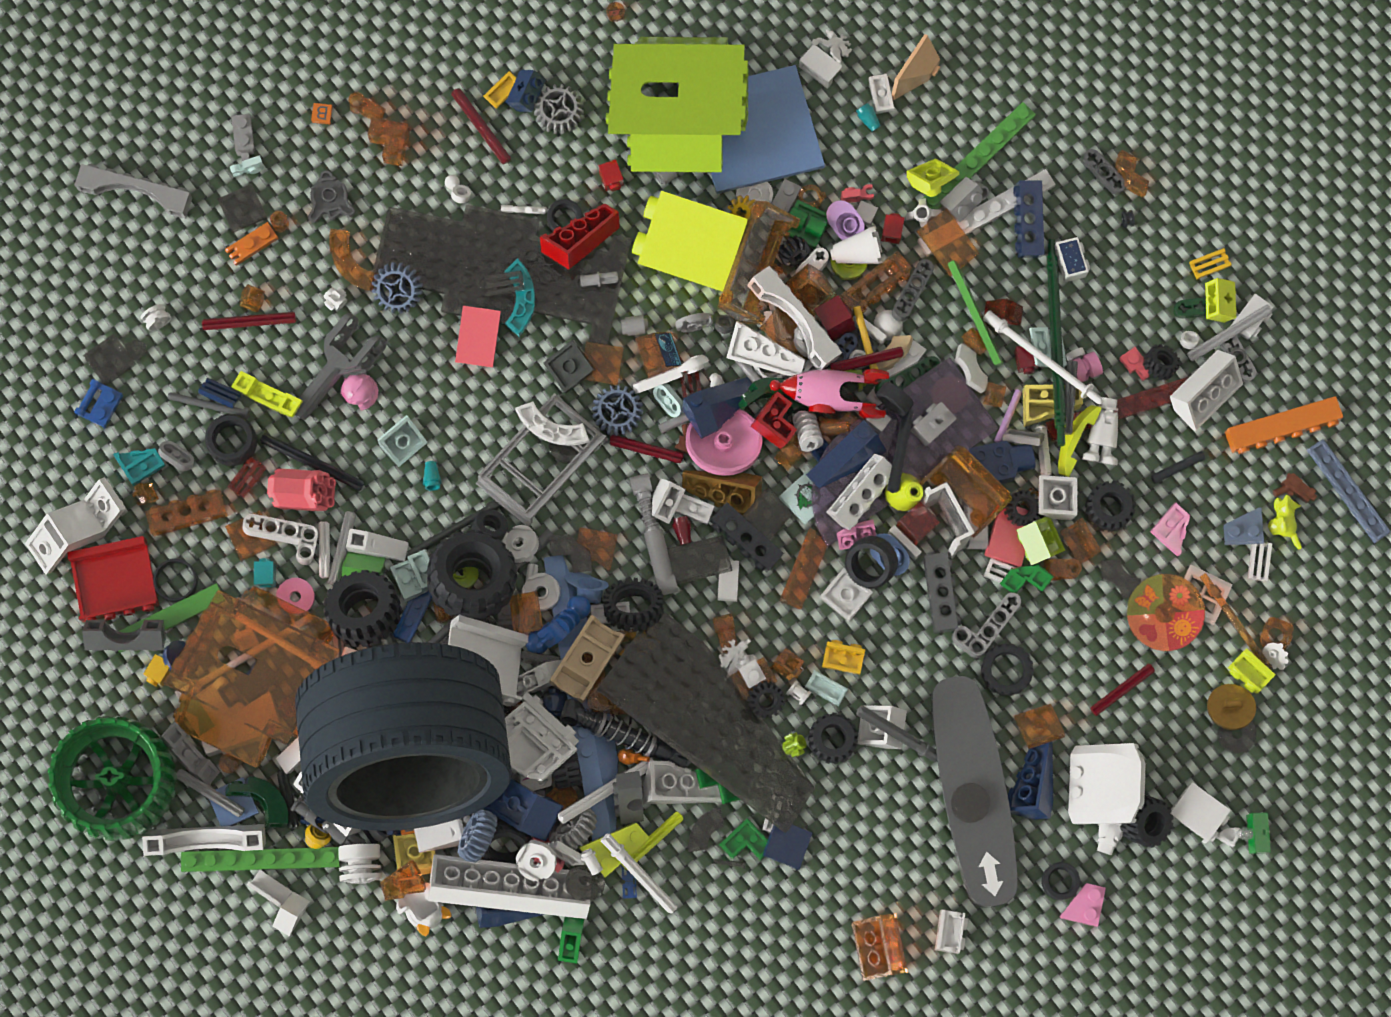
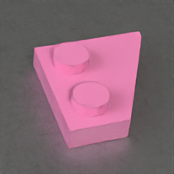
[1150,503,1190,556]
[1060,883,1106,927]

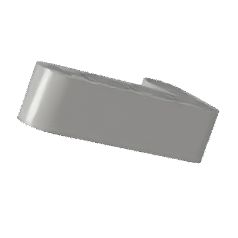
[952,593,1021,658]

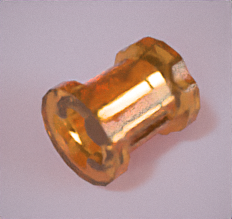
[270,211,289,233]

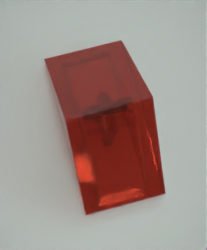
[984,298,1023,325]

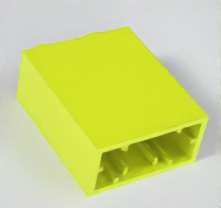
[632,191,750,292]

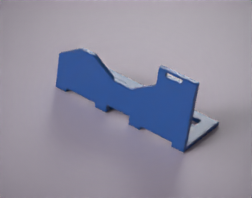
[621,865,637,899]

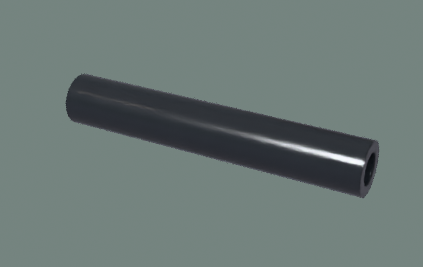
[1151,451,1206,484]

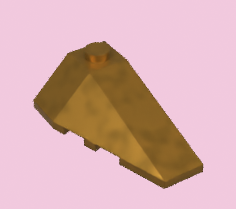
[682,470,763,520]

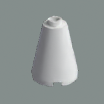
[830,226,883,264]

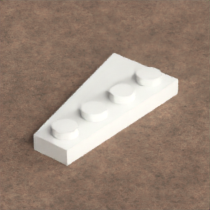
[726,321,805,377]

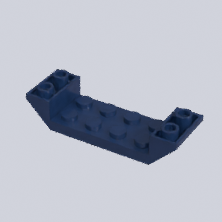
[484,778,564,841]

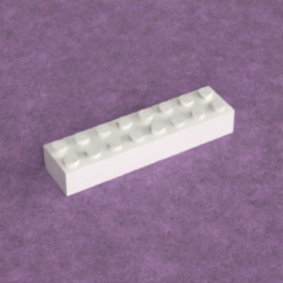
[428,854,591,919]

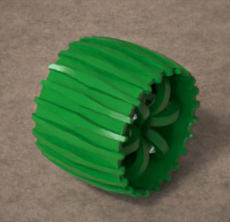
[48,716,177,841]

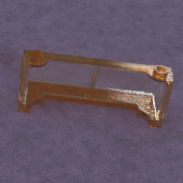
[718,201,800,325]

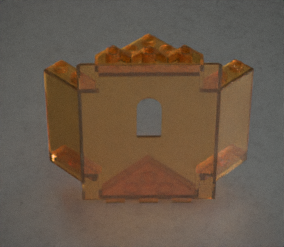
[163,586,340,768]

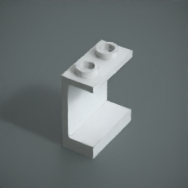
[1170,782,1231,843]

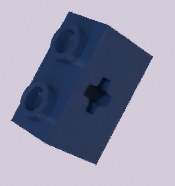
[506,70,546,112]

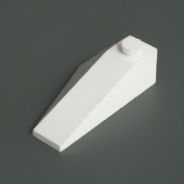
[643,761,722,804]

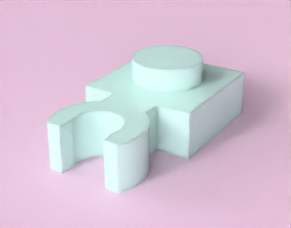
[230,155,264,177]

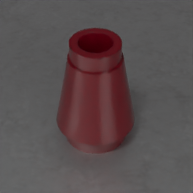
[672,516,691,545]

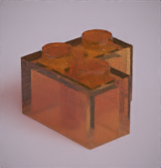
[367,117,410,166]

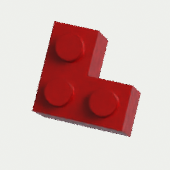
[750,391,797,449]

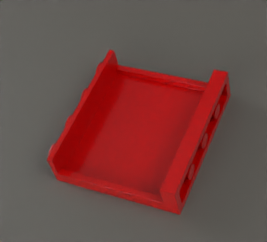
[67,536,159,623]

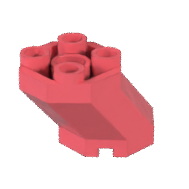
[267,468,336,511]

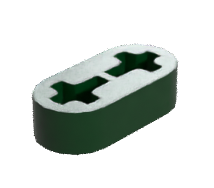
[1173,298,1206,319]

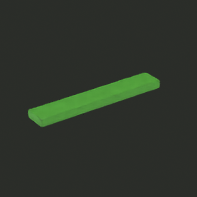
[948,260,1004,366]
[118,583,226,653]

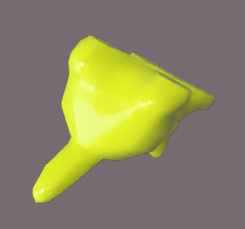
[1268,495,1302,549]

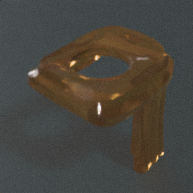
[1260,617,1294,651]

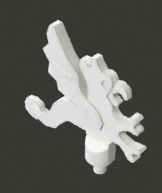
[812,29,852,63]
[719,639,760,679]

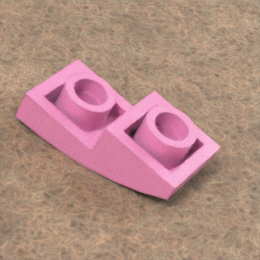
[837,519,876,550]

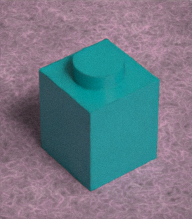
[254,558,276,588]

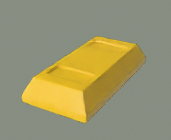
[483,71,516,109]

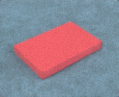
[455,306,501,368]
[984,501,1028,567]

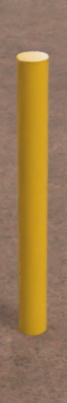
[853,306,879,380]

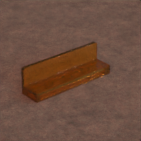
[780,528,829,609]

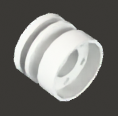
[338,844,381,884]

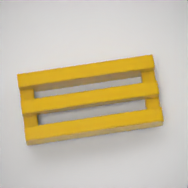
[1189,248,1232,280]

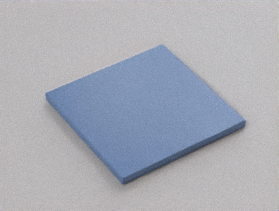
[710,65,825,194]

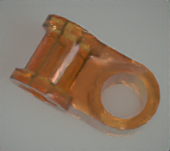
[1044,558,1082,581]

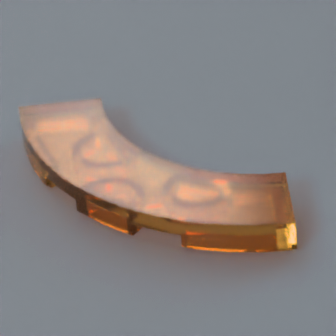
[329,229,376,292]

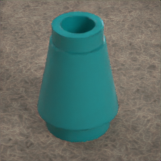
[856,103,881,132]
[423,461,442,491]

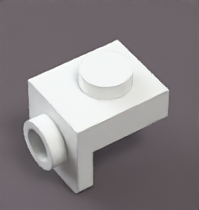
[735,655,766,688]

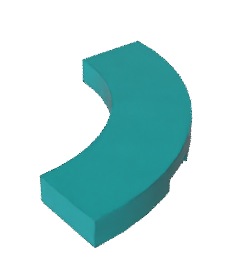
[504,258,535,337]

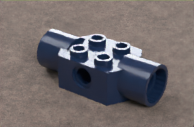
[947,440,1036,488]

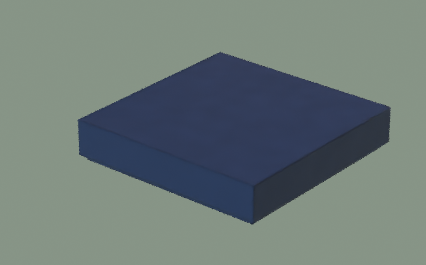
[762,819,812,870]

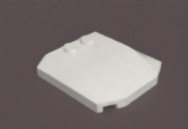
[1068,743,1145,824]

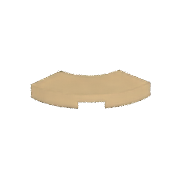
[876,335,913,371]

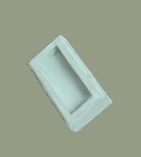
[805,670,848,707]

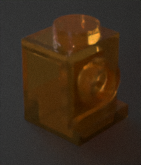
[770,648,804,681]

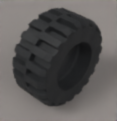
[323,570,402,647]

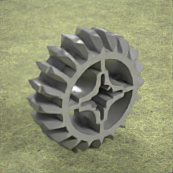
[534,84,584,134]
[548,802,597,850]

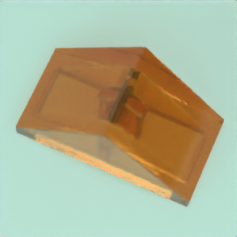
[774,434,807,471]

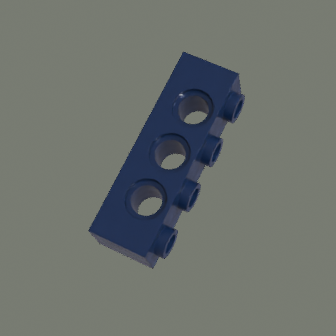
[1013,180,1044,258]

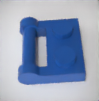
[74,379,123,428]

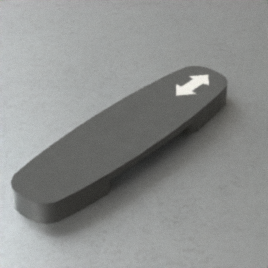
[931,676,1017,908]

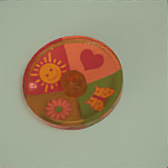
[1127,574,1205,651]

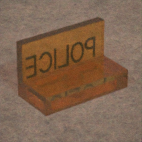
[1060,518,1101,565]

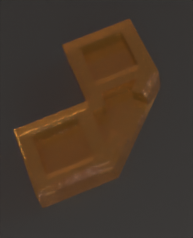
[1115,150,1149,198]

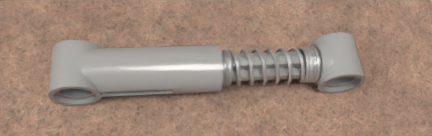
[629,473,678,595]

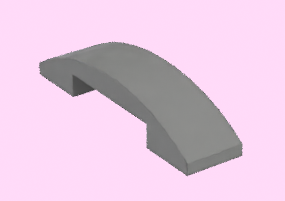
[161,721,220,786]

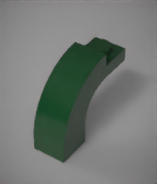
[738,377,804,416]
[225,776,288,828]

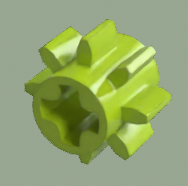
[782,732,807,758]

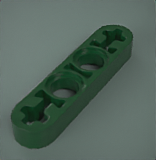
[874,356,940,396]

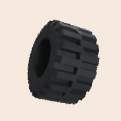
[1085,481,1136,532]
[808,713,858,764]
[552,751,582,790]
[1120,794,1174,848]

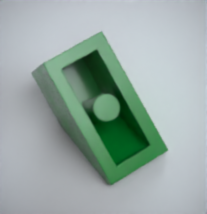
[558,916,585,964]

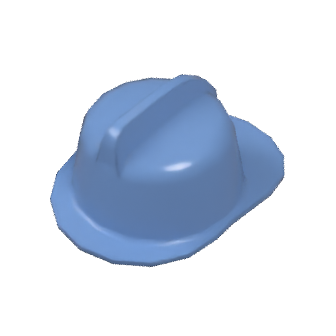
[870,533,910,575]
[565,572,609,604]

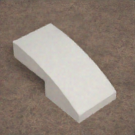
[718,560,739,602]

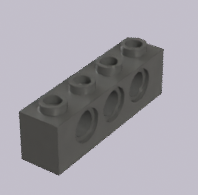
[923,552,961,634]

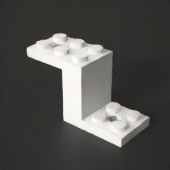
[25,477,126,574]

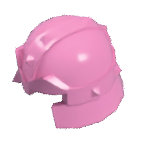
[340,374,379,411]

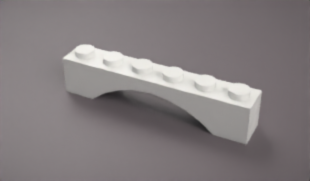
[748,266,842,370]
[142,824,266,856]

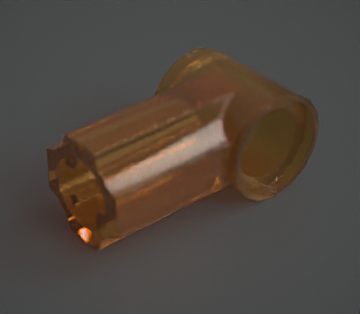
[348,92,386,124]
[712,613,738,654]

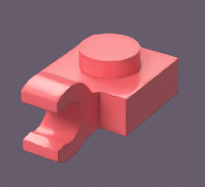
[841,184,874,203]
[1119,347,1149,381]

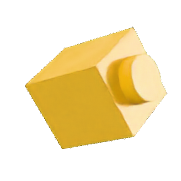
[143,654,171,687]

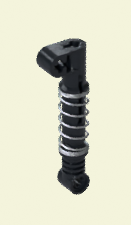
[560,699,697,768]

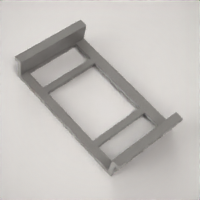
[476,393,608,527]

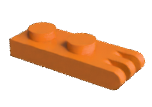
[225,222,279,265]

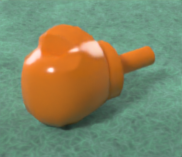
[618,749,650,765]

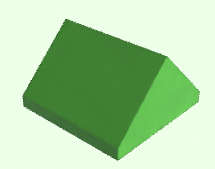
[342,552,386,576]

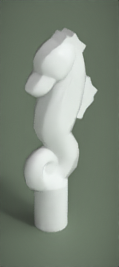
[501,205,549,214]

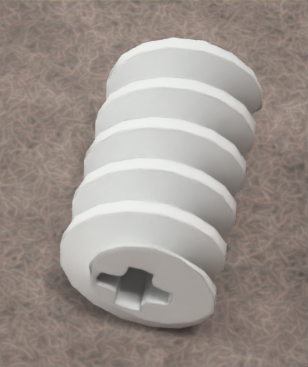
[792,411,824,452]

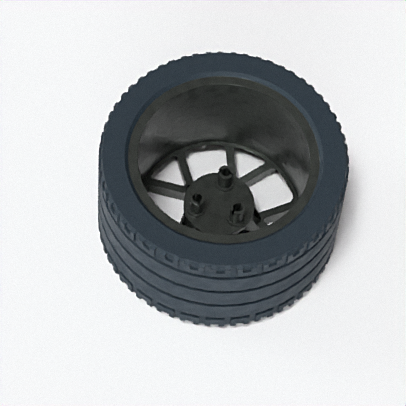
[295,642,512,831]

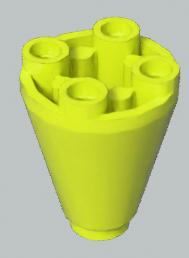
[885,473,924,511]

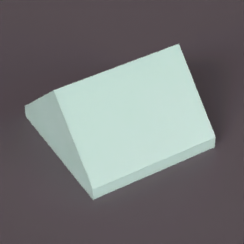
[377,415,428,467]

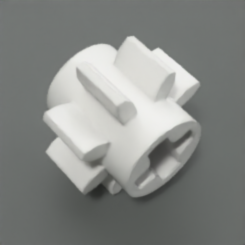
[324,287,347,311]

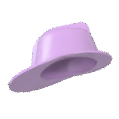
[826,200,865,240]

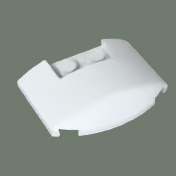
[505,701,577,781]

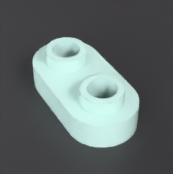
[653,383,684,417]

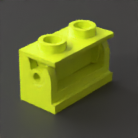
[1228,648,1276,694]

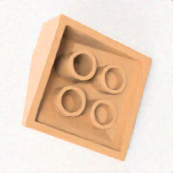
[892,34,940,100]

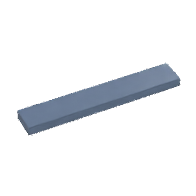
[1307,439,1391,543]

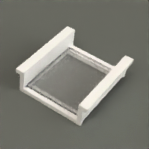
[919,482,975,559]

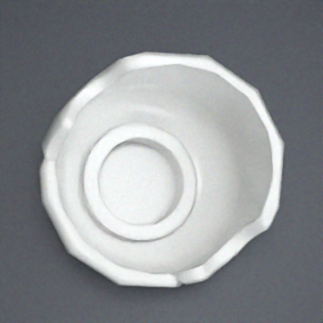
[874,310,903,340]

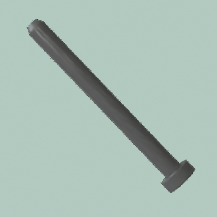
[167,392,251,420]

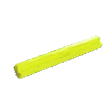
[621,812,683,870]

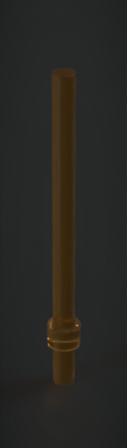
[1200,573,1273,670]

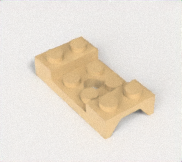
[549,614,625,703]

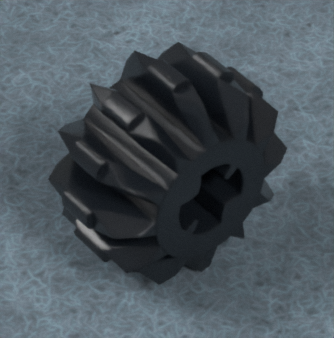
[777,235,811,268]

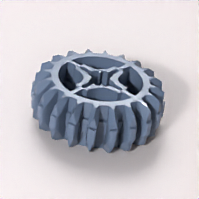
[372,262,423,313]
[592,385,643,436]
[458,809,497,863]

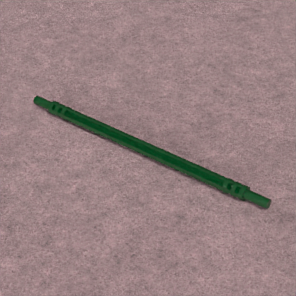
[1046,239,1066,446]

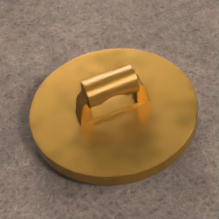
[1207,684,1256,730]

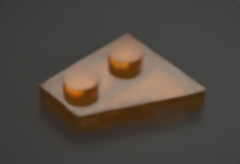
[576,527,618,571]

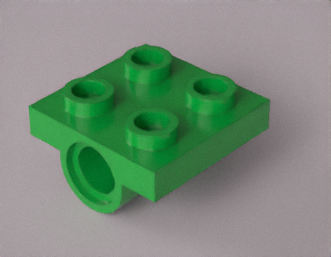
[782,200,829,249]

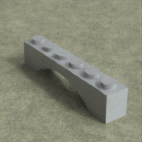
[75,164,192,219]

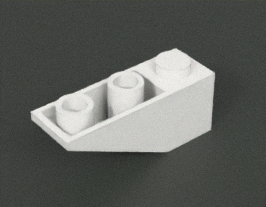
[346,529,409,561]
[516,660,562,697]

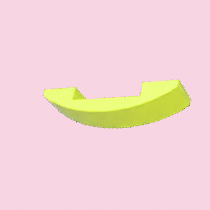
[231,371,303,417]
[1058,405,1102,477]

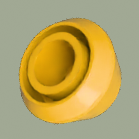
[305,823,331,849]

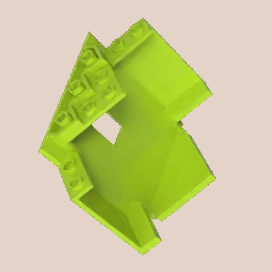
[606,37,748,172]

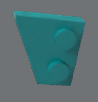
[113,448,166,486]

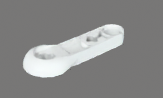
[632,355,709,394]

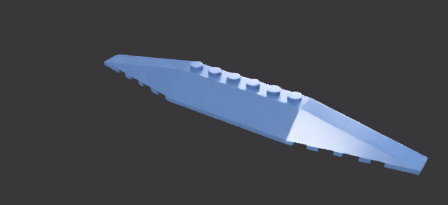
[543,555,618,841]

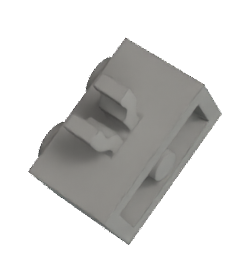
[911,402,957,446]

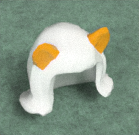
[396,882,452,937]

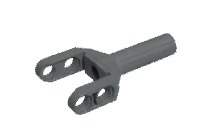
[296,313,387,420]

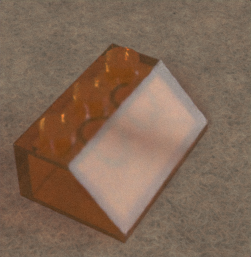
[851,913,908,981]

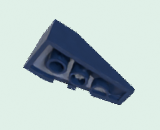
[806,420,887,489]

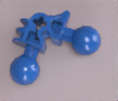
[525,595,591,655]

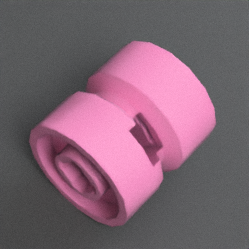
[1073,352,1103,382]

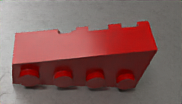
[540,204,620,269]

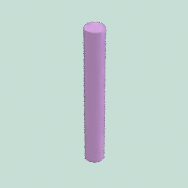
[994,389,1022,442]

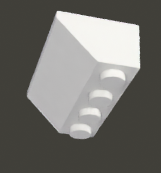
[1170,350,1243,431]

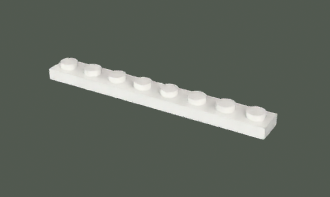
[917,169,1056,257]

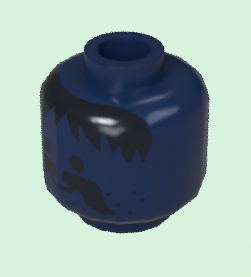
[542,688,568,716]

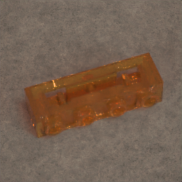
[839,251,912,317]

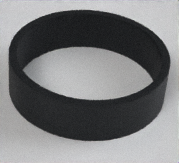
[153,559,198,602]

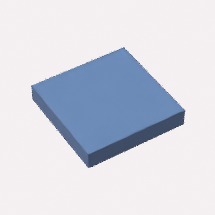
[209,777,259,826]

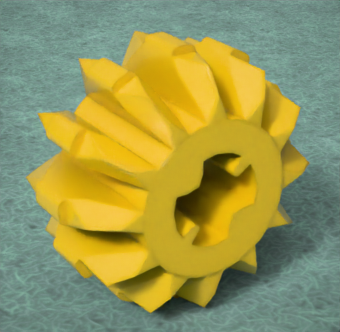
[728,195,759,225]

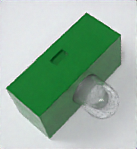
[1237,813,1271,854]

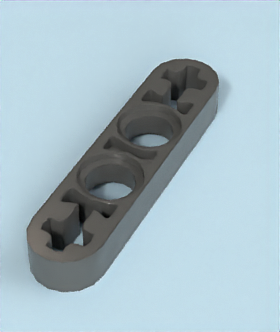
[892,259,934,321]

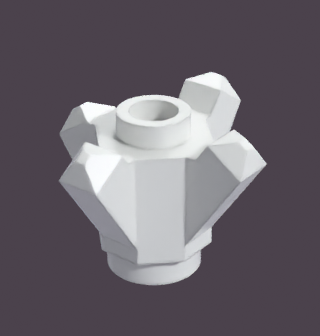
[906,198,942,233]

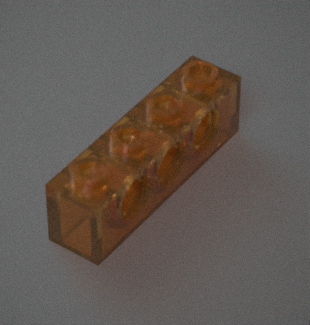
[145,489,229,537]

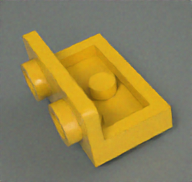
[822,640,865,675]

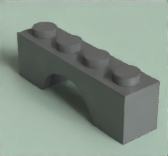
[82,620,166,651]

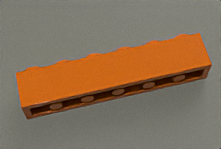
[1225,396,1343,454]

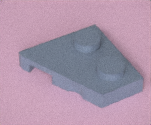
[1223,508,1264,545]

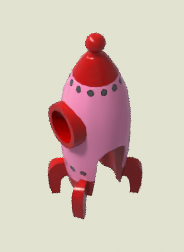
[770,369,889,419]

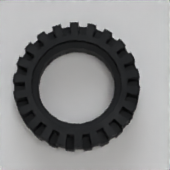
[603,577,664,632]

